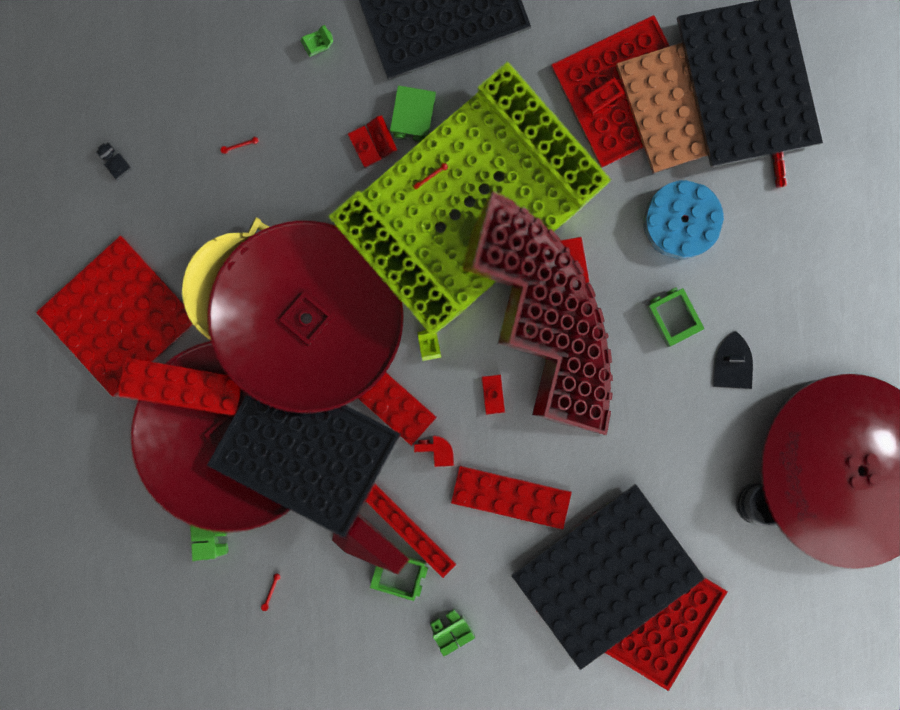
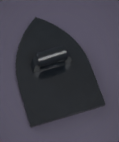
[713,331,753,389]

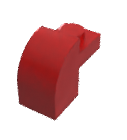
[414,435,454,467]

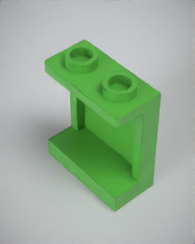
[390,85,436,142]

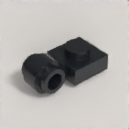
[96,142,132,180]

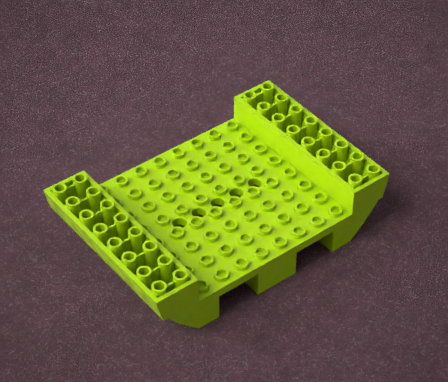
[329,61,611,336]

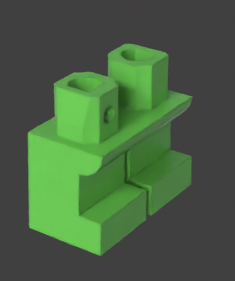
[190,525,229,561]
[430,609,475,657]

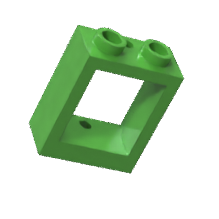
[647,287,705,347]
[370,556,428,601]

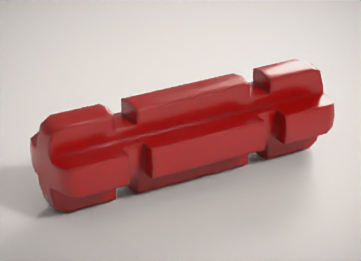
[772,152,787,188]

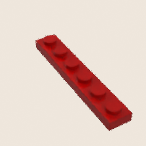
[366,483,456,578]

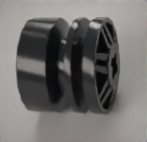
[736,484,776,526]

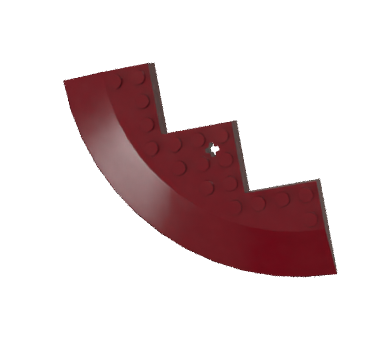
[462,191,613,435]

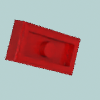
[582,77,625,115]
[366,115,397,159]
[348,125,382,169]
[482,375,505,415]

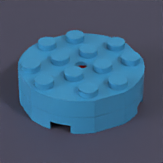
[643,180,724,260]

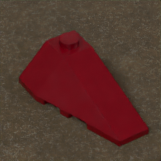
[332,513,410,575]

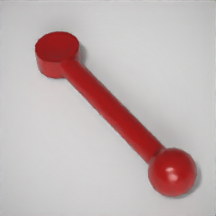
[220,137,259,154]
[413,163,448,190]
[261,573,281,611]

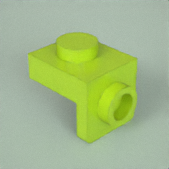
[417,329,441,361]

